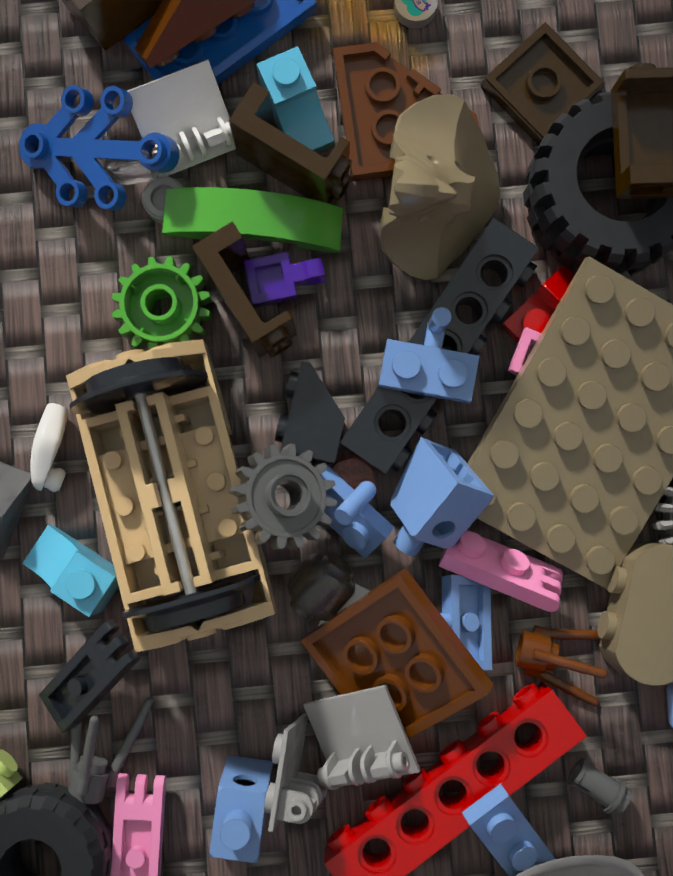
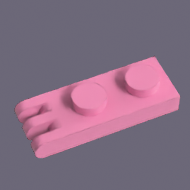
[439,530,563,612]
[110,773,166,876]

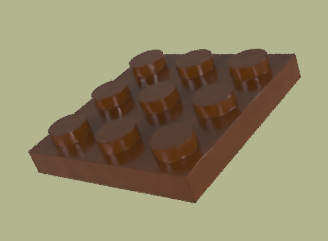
[301,568,494,739]

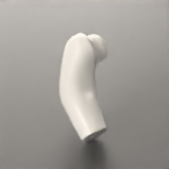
[30,403,68,492]

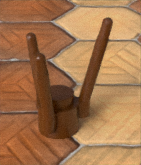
[515,625,608,706]

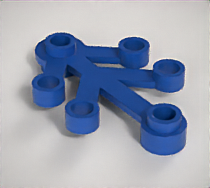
[19,85,180,211]

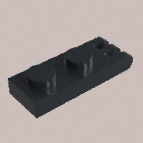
[39,619,140,733]

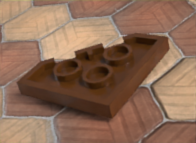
[333,42,479,182]

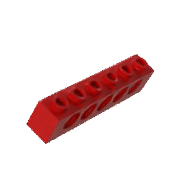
[324,682,587,876]

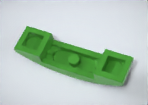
[162,187,343,253]

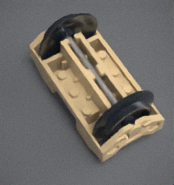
[66,339,277,652]

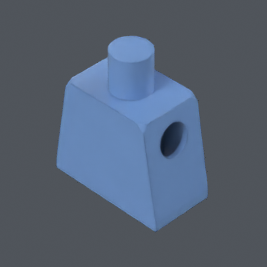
[390,437,494,557]
[209,755,273,863]

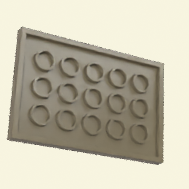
[467,257,673,589]

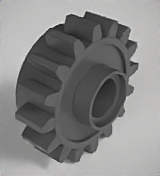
[229,443,337,550]

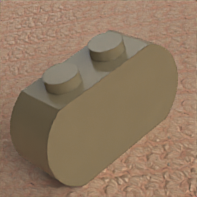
[597,542,673,686]

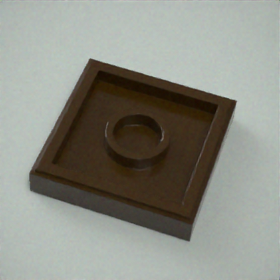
[481,22,606,145]

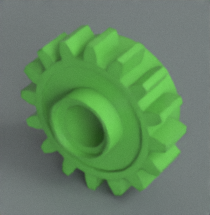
[112,256,213,350]

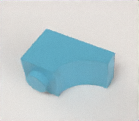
[256,46,335,154]
[22,525,119,617]

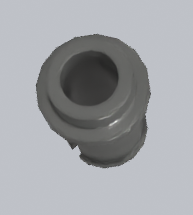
[568,758,632,815]

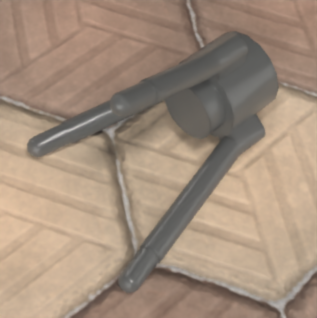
[67,697,154,804]

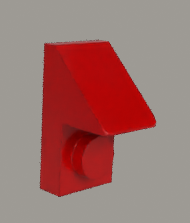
[501,265,575,344]

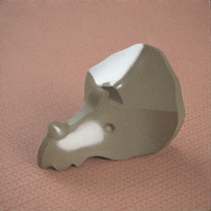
[381,94,500,280]

